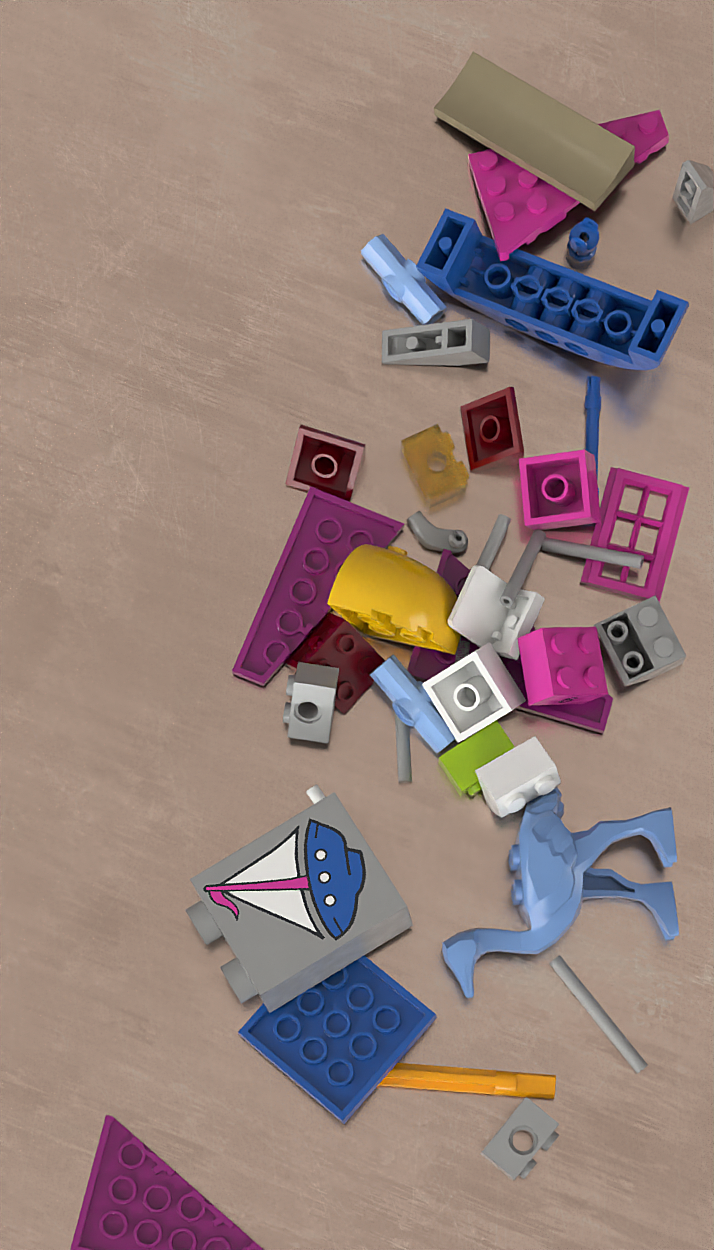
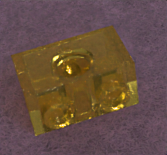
[401,424,470,508]

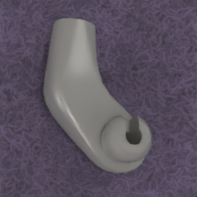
[406,511,468,553]

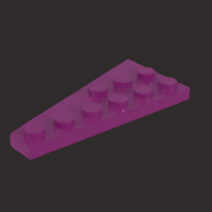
[232,486,405,686]

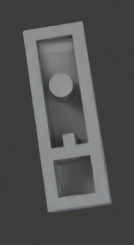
[673,160,714,224]
[382,319,490,366]

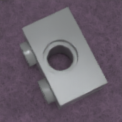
[283,662,339,743]
[480,1097,559,1181]

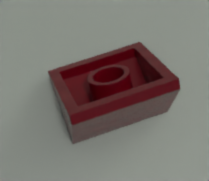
[460,387,524,471]
[285,425,366,502]

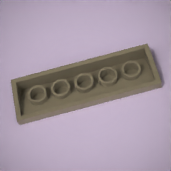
[434,51,635,211]

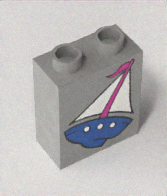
[185,792,413,1013]

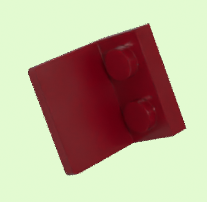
[285,613,385,713]

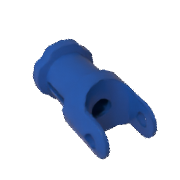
[567,217,599,263]

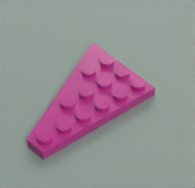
[468,110,669,262]

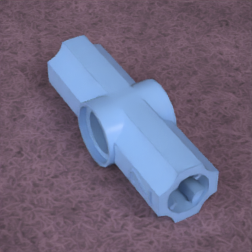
[361,234,447,325]
[370,654,455,753]

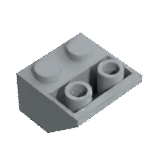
[594,596,686,687]

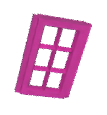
[580,467,689,603]

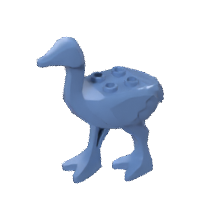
[442,787,679,998]

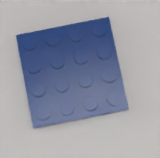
[238,955,437,1124]

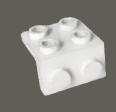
[448,565,545,660]

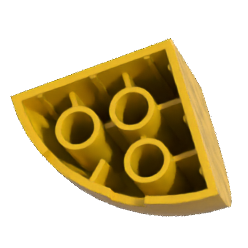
[327,544,461,655]

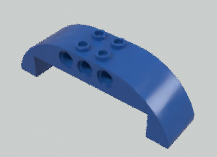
[416,208,689,370]

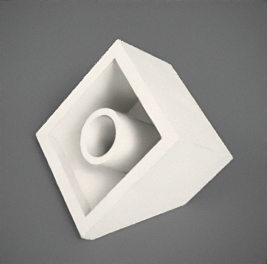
[422,642,526,743]
[475,736,561,818]

